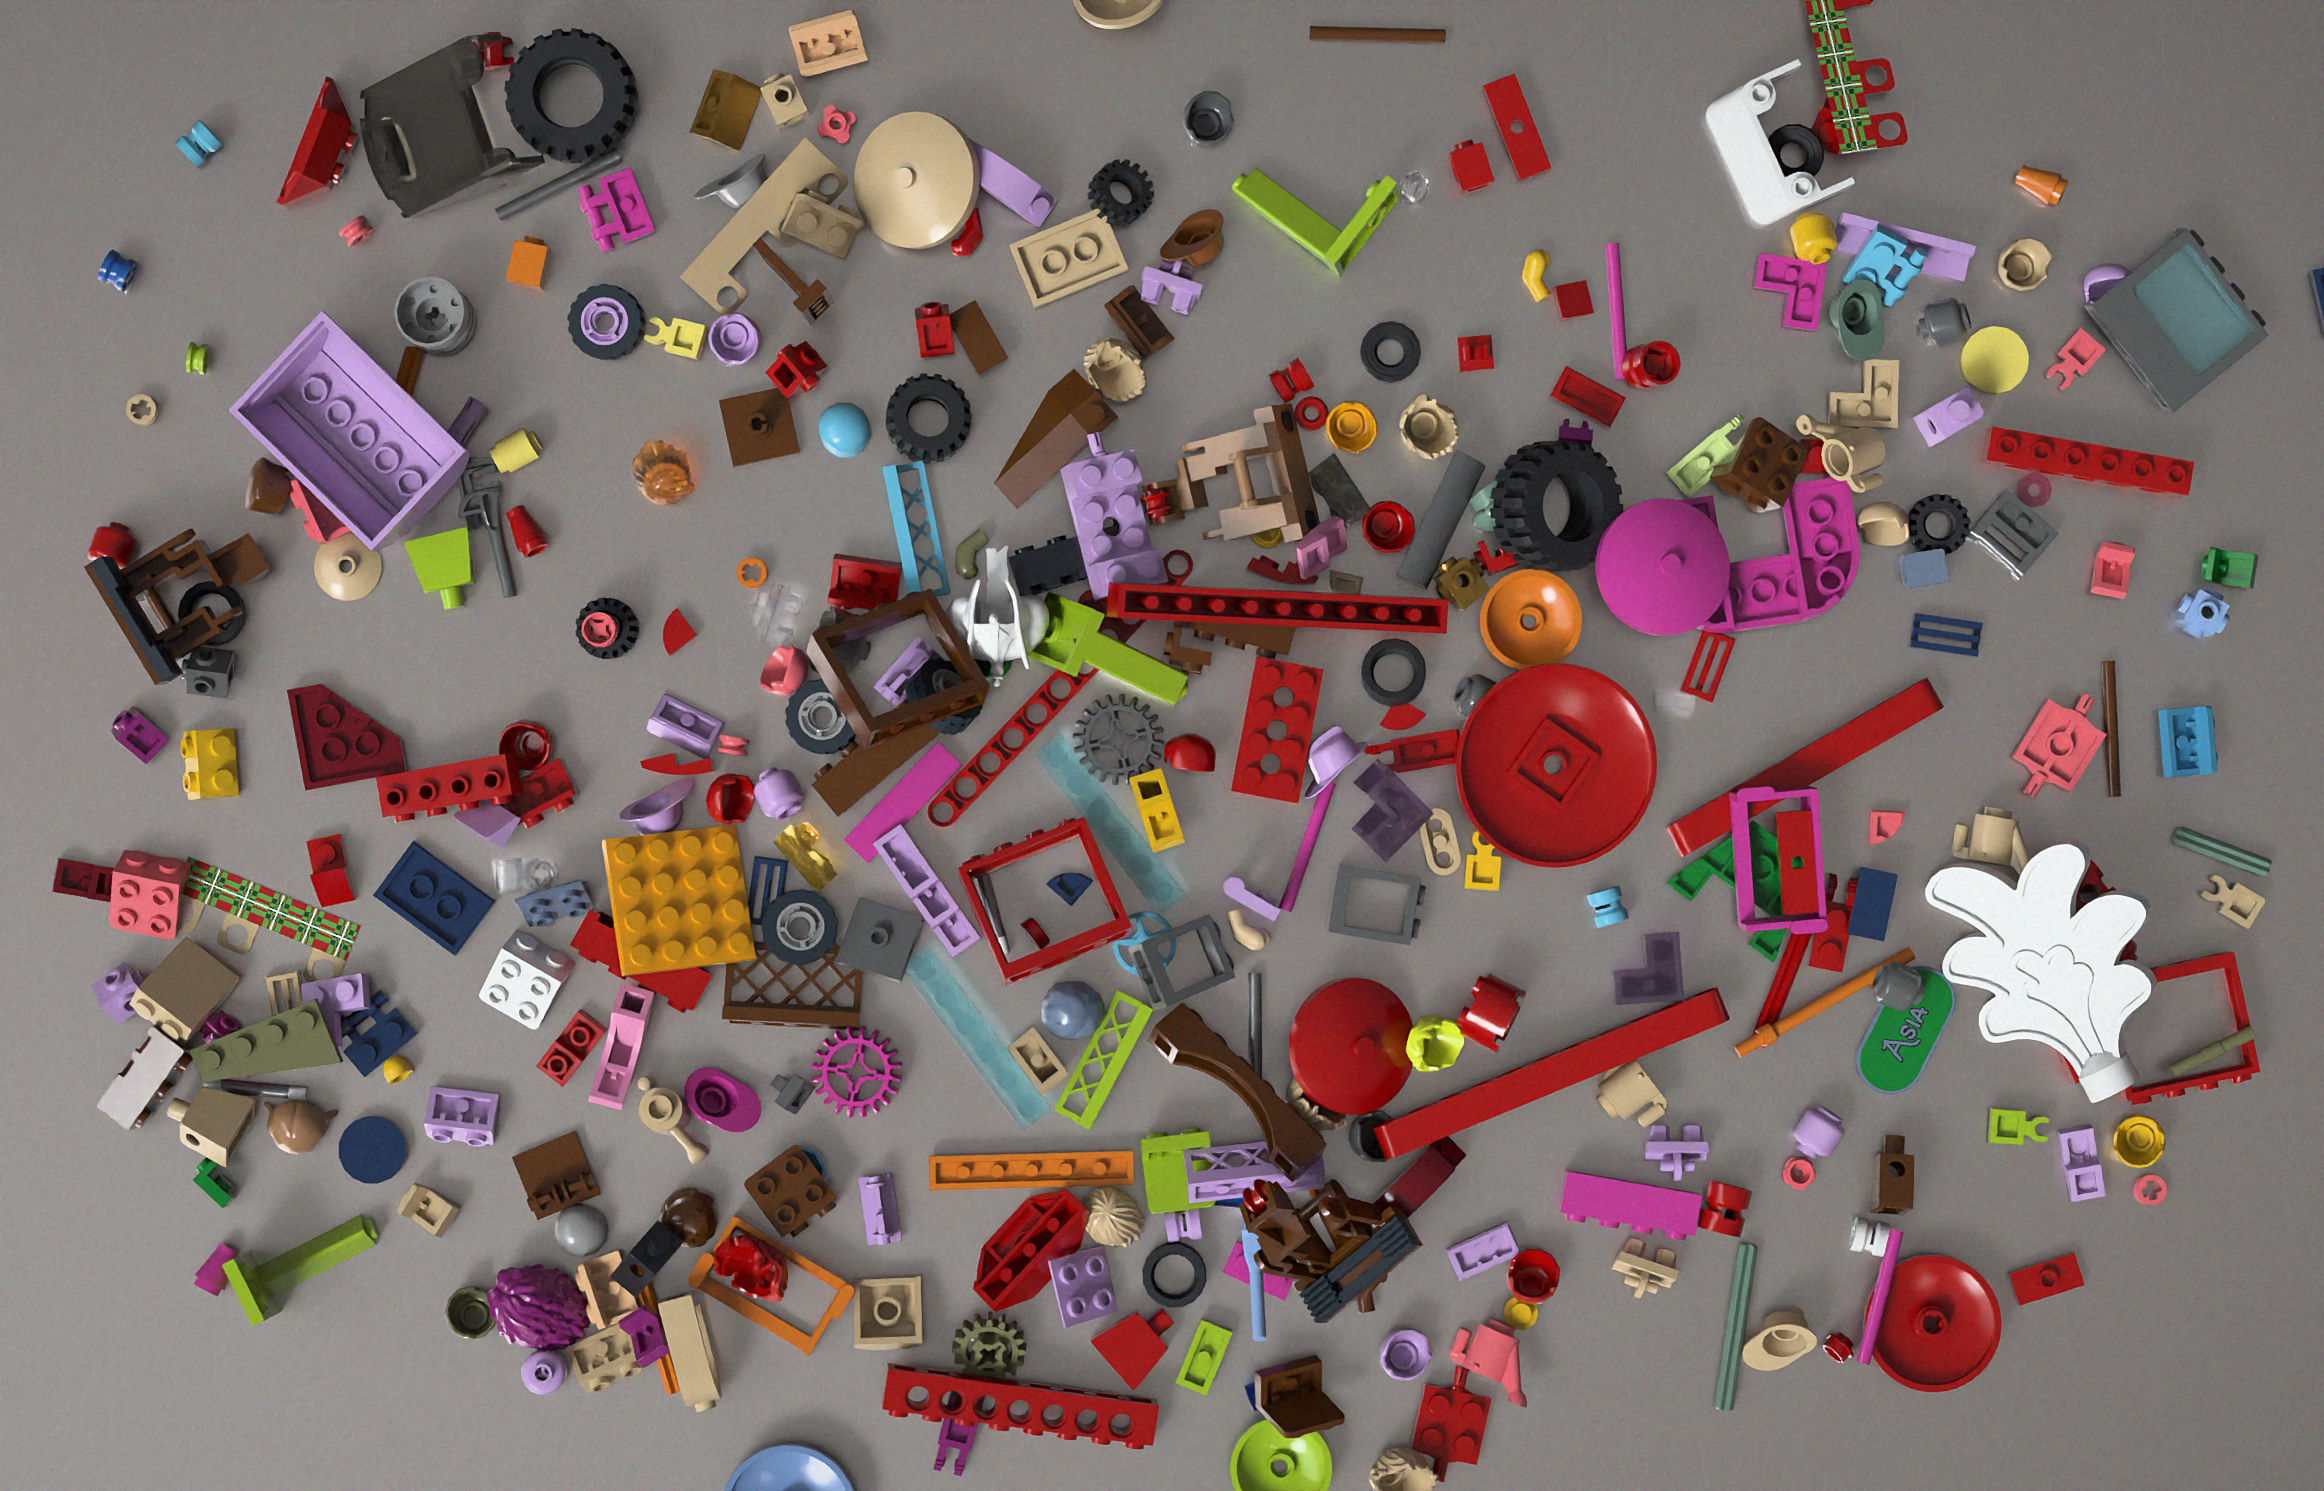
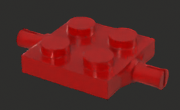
[1409,1366,1491,1482]

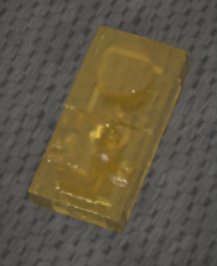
[773,822,838,893]

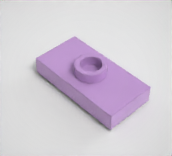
[1445,1222,1521,1281]

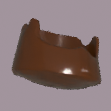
[244,457,290,515]

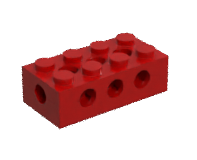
[1231,657,1324,804]

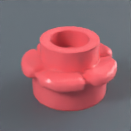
[1782,1156,1816,1190]

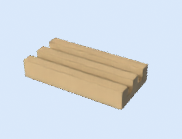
[265,970,303,1016]

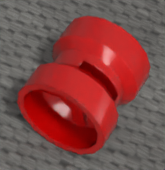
[1268,358,1314,404]

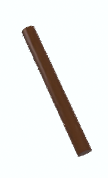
[1309,26,1446,43]
[2101,661,2121,797]

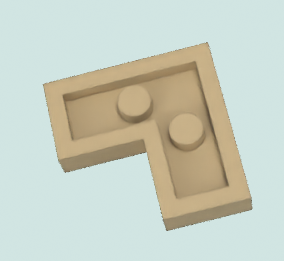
[1828,359,1899,429]

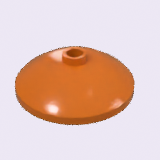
[1480,569,1582,670]

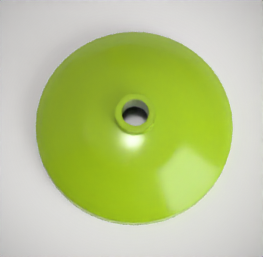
[1230,1419,1332,1491]

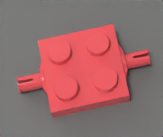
[2011,693,2107,799]

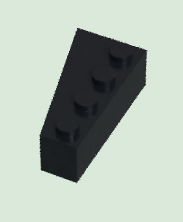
[1008,519,1119,597]

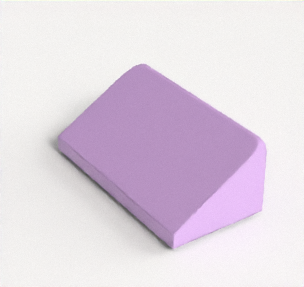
[647,693,725,759]
[453,799,521,848]

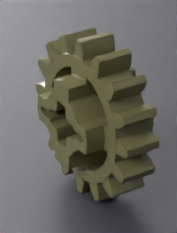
[952,1311,1027,1379]

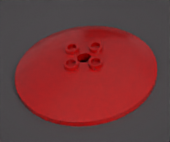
[1455,663,1657,868]

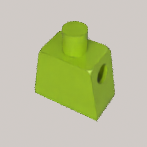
[404,527,475,610]

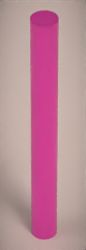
[1605,243,1627,380]
[1279,782,1336,912]
[1857,1229,1904,1365]

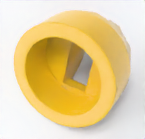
[382,1056,413,1085]

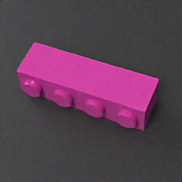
[1558,1170,1702,1240]

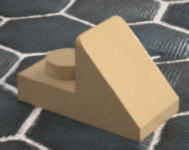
[1007,1027,1069,1095]

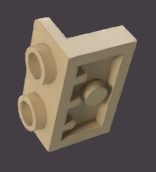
[781,191,865,259]
[565,1323,647,1393]

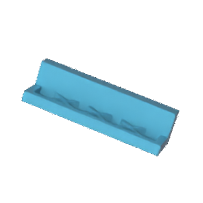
[882,461,951,597]

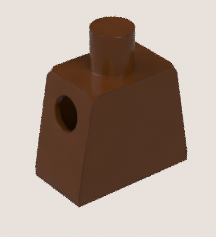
[1870,1135,1914,1215]

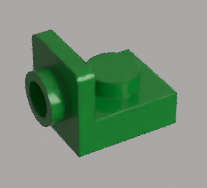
[193,1157,237,1208]

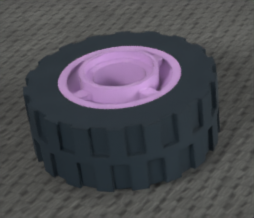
[567,284,646,360]

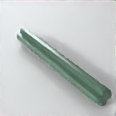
[1715,1243,1758,1411]

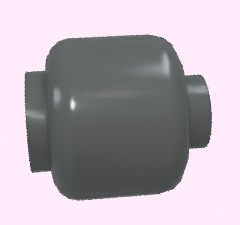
[1919,297,1972,346]
[1454,674,1498,717]
[1871,961,1925,1012]

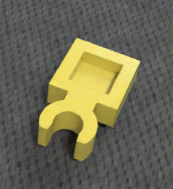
[644,317,709,360]

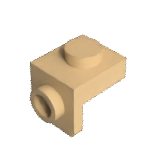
[397,1183,459,1238]

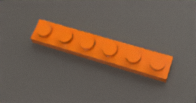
[929,1150,1134,1190]

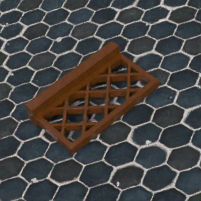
[753,238,835,325]
[722,941,863,1031]

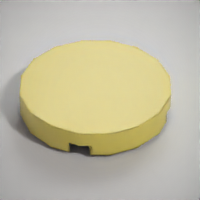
[1960,326,2029,394]

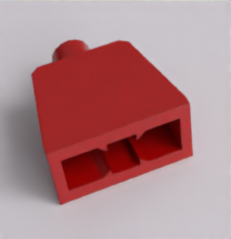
[1090,1308,1175,1390]

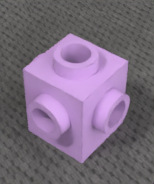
[91,962,146,1025]

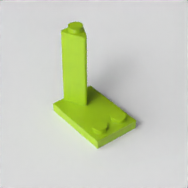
[1231,168,1402,277]
[1028,591,1188,705]
[222,1214,379,1327]

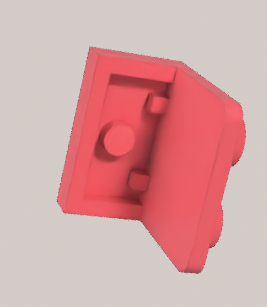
[109,850,191,940]

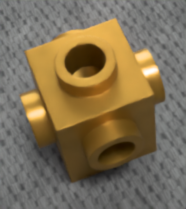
[1433,556,1490,611]

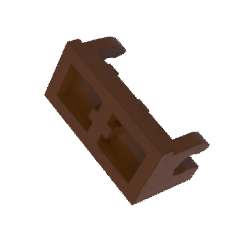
[1104,285,1175,362]

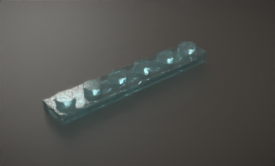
[1034,733,1186,915]
[905,946,1051,1131]

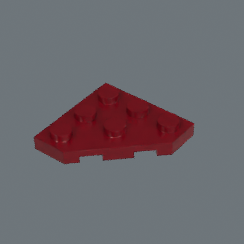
[287,684,407,791]

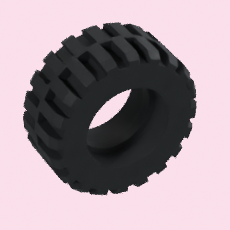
[504,28,638,163]
[1490,441,1623,571]

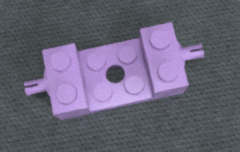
[1060,432,1168,602]

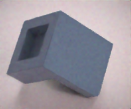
[1899,548,1950,590]

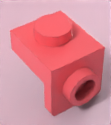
[2091,542,2135,599]

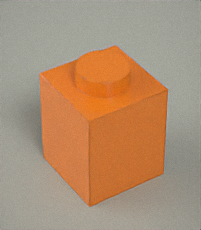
[506,236,551,290]

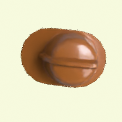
[1160,209,1224,267]

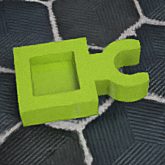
[1988,1108,2050,1145]

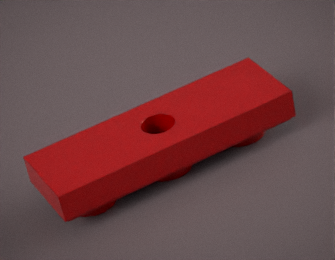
[1483,73,1552,182]
[1775,809,1818,915]

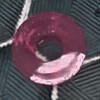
[2017,473,2052,507]

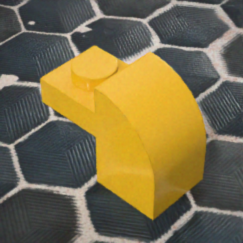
[1129,768,1185,853]

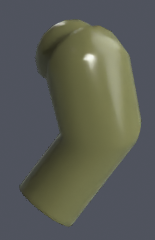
[954,528,989,580]

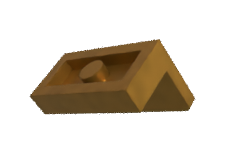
[690,69,761,151]

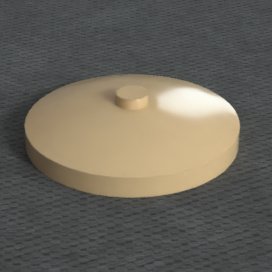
[853,111,980,249]

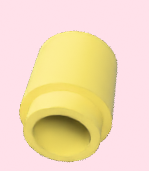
[489,427,543,473]

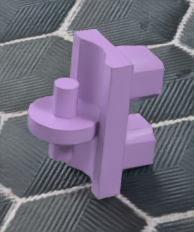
[1141,259,1203,315]
[1644,1125,1709,1181]

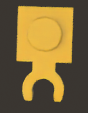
[1464,831,1501,891]

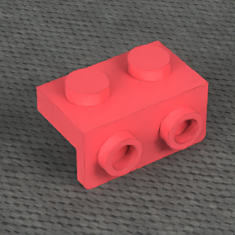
[289,478,352,545]

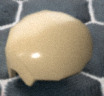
[1998,237,2052,291]
[1857,502,1909,546]

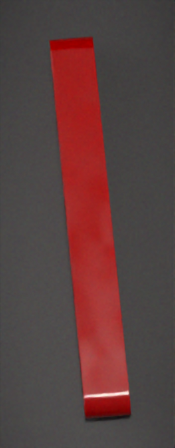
[1665,677,1944,857]

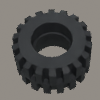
[885,373,972,464]

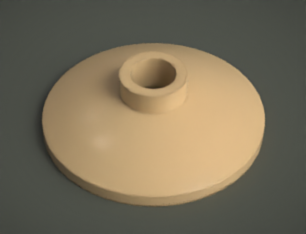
[314,533,382,601]

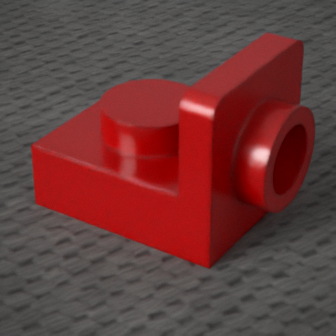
[915,302,955,358]
[1473,540,1519,576]

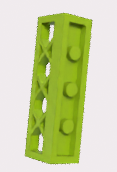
[1054,989,1153,1130]

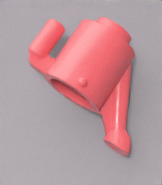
[1450,1318,1527,1408]

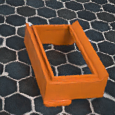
[688,1215,854,1356]

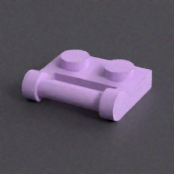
[1223,877,1281,921]

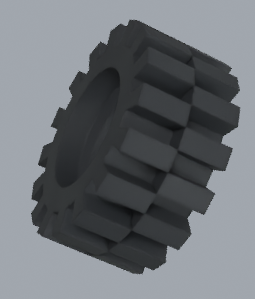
[1087,159,1154,226]
[1908,494,1971,555]
[575,597,639,659]

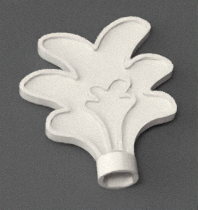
[1925,839,2157,1103]

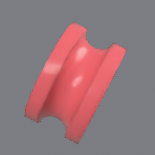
[339,215,374,247]
[717,735,749,756]
[2134,1174,2167,1205]

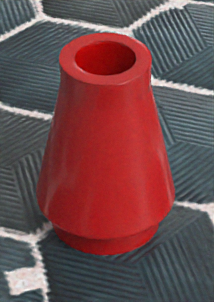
[506,505,549,558]

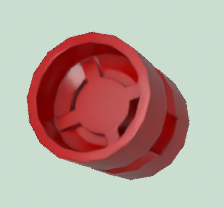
[1621,341,1681,389]
[1698,1180,1752,1238]

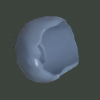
[1040,981,1105,1040]

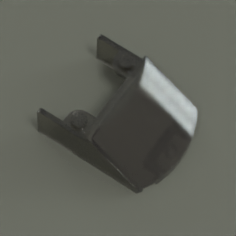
[360,33,545,219]

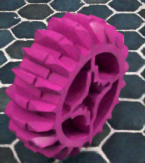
[811,1026,903,1118]

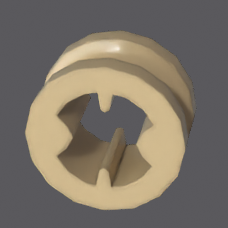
[126,394,159,426]

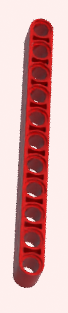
[927,549,1193,827]
[1373,987,1730,1160]

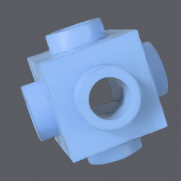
[2176,587,2230,639]

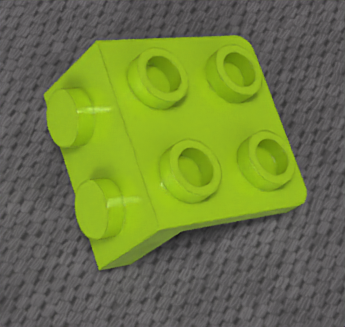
[1140,1128,1216,1214]

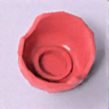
[760,645,809,696]

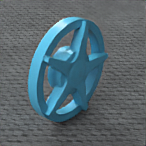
[1113,912,1176,975]

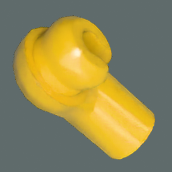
[1522,249,1551,302]

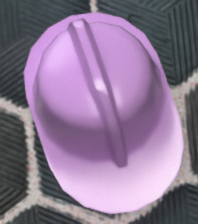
[1305,726,1368,798]
[619,778,695,835]

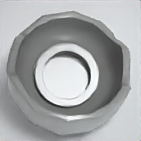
[553,1203,608,1257]

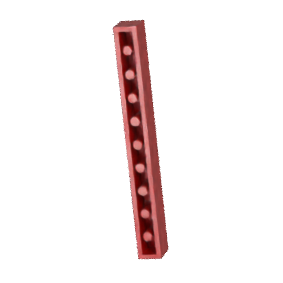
[1107,582,1449,634]

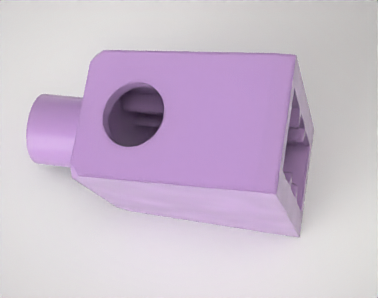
[1913,385,1986,447]

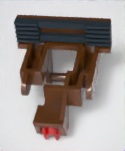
[84,528,270,685]
[1239,1179,1423,1323]

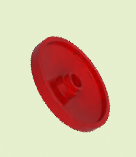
[1289,977,1413,1115]
[1863,1254,2002,1392]

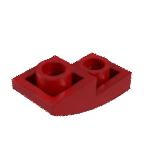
[1246,555,1319,585]
[536,1009,608,1087]

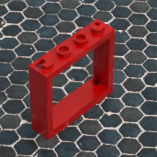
[958,817,1132,986]
[2120,951,2260,1105]

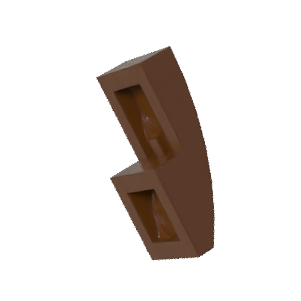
[950,300,1008,375]

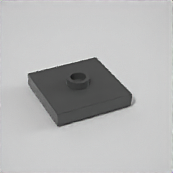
[836,897,924,983]

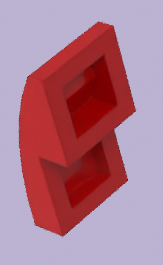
[640,753,716,775]

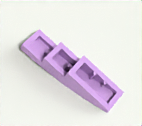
[873,824,981,958]

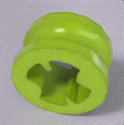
[186,342,209,375]

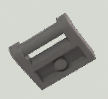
[1967,489,2059,580]

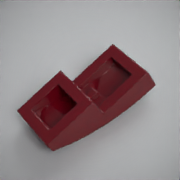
[51,858,114,902]

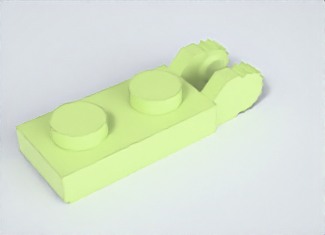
[1665,413,1745,499]

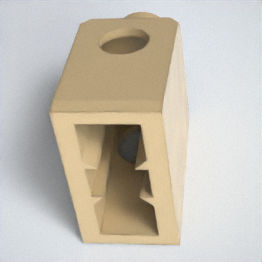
[167,1087,255,1167]

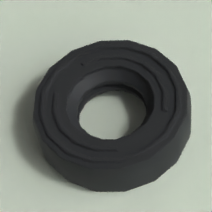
[1767,124,1824,177]
[1360,321,1421,383]

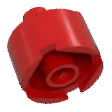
[1456,974,1527,1053]

